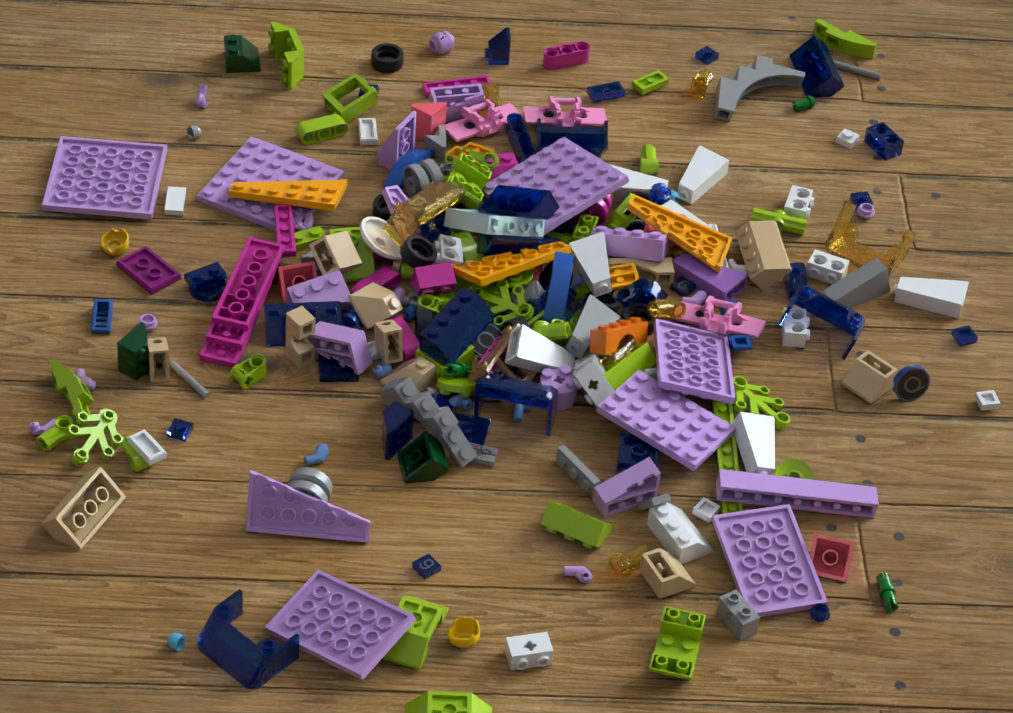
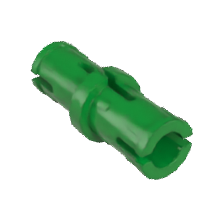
[444,362,472,377]
[876,572,898,612]

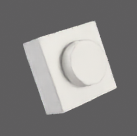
[835,128,860,149]
[975,390,1000,411]
[692,497,721,523]

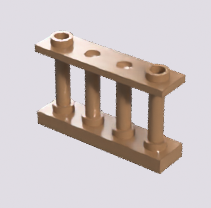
[474,323,537,410]

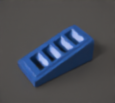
[91,299,113,334]

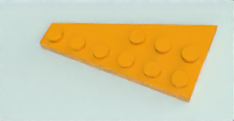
[228,179,348,211]
[626,194,733,273]
[452,241,572,287]

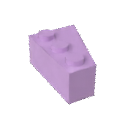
[429,83,484,122]
[286,270,353,313]
[593,457,661,517]

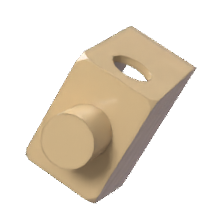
[374,319,403,364]
[147,337,170,382]

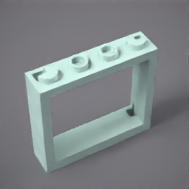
[444,208,545,237]

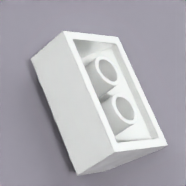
[647,502,714,564]

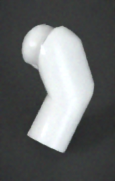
[727,259,749,277]

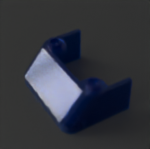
[534,118,608,158]
[778,285,865,360]
[474,373,559,436]
[197,589,299,689]

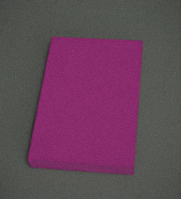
[116,246,181,295]

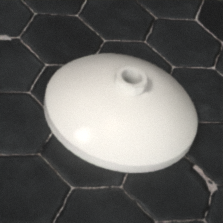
[359,216,404,260]

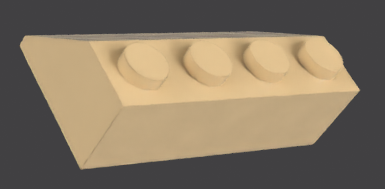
[735,220,792,290]
[41,466,126,550]

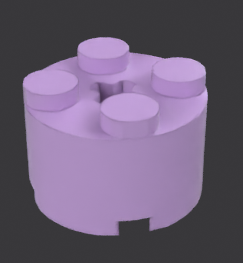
[539,365,578,410]

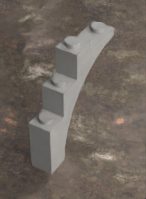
[713,55,805,122]
[378,377,478,467]

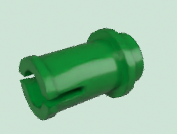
[792,95,815,112]

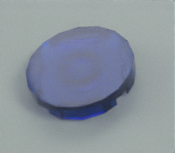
[189,272,226,302]

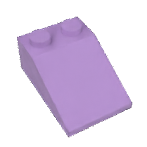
[377,110,417,170]

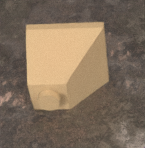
[348,282,403,330]
[380,356,436,393]

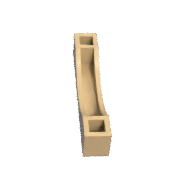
[572,257,675,286]

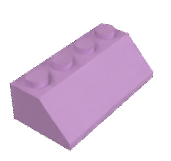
[591,226,670,261]

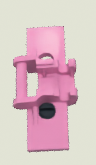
[523,96,608,129]
[446,99,524,142]
[672,295,766,339]

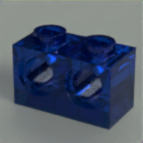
[864,122,904,161]
[416,204,451,244]

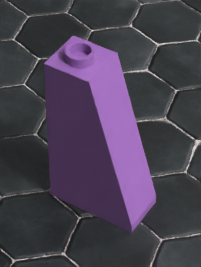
[672,252,748,301]

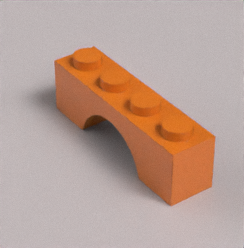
[590,317,648,355]

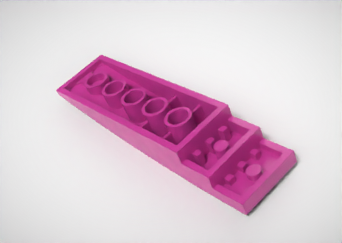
[199,237,285,368]

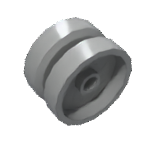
[402,158,444,201]
[287,467,333,502]

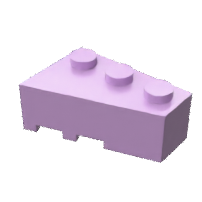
[307,321,373,375]

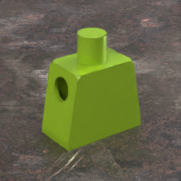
[607,193,637,230]

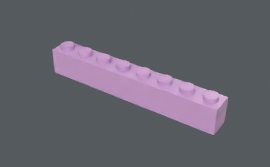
[716,469,879,518]

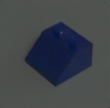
[382,400,414,461]

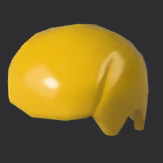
[101,228,129,256]
[448,617,480,648]

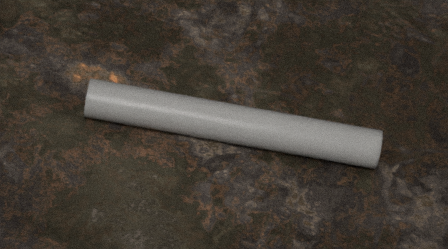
[832,60,882,80]
[169,360,210,399]

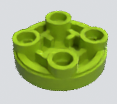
[437,376,476,397]

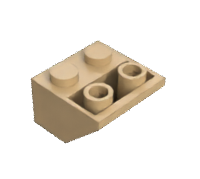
[309,231,363,275]
[841,350,898,404]
[639,548,696,599]

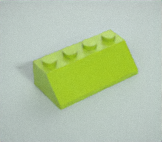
[578,342,656,395]

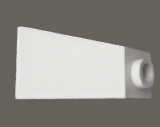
[678,145,729,204]
[609,164,670,205]
[569,232,612,297]
[892,277,969,319]
[505,324,575,373]
[731,412,775,475]

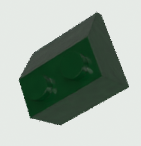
[224,35,261,73]
[117,322,149,381]
[397,431,449,483]

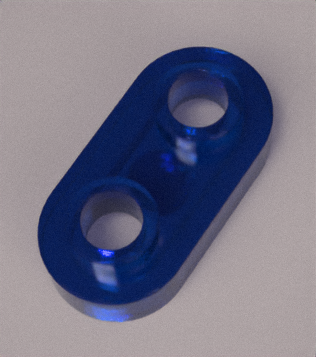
[617,278,652,306]

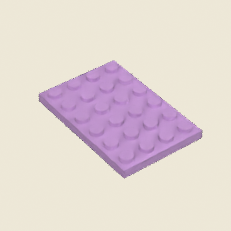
[653,319,735,404]
[596,370,736,471]
[712,504,828,617]
[265,569,416,680]

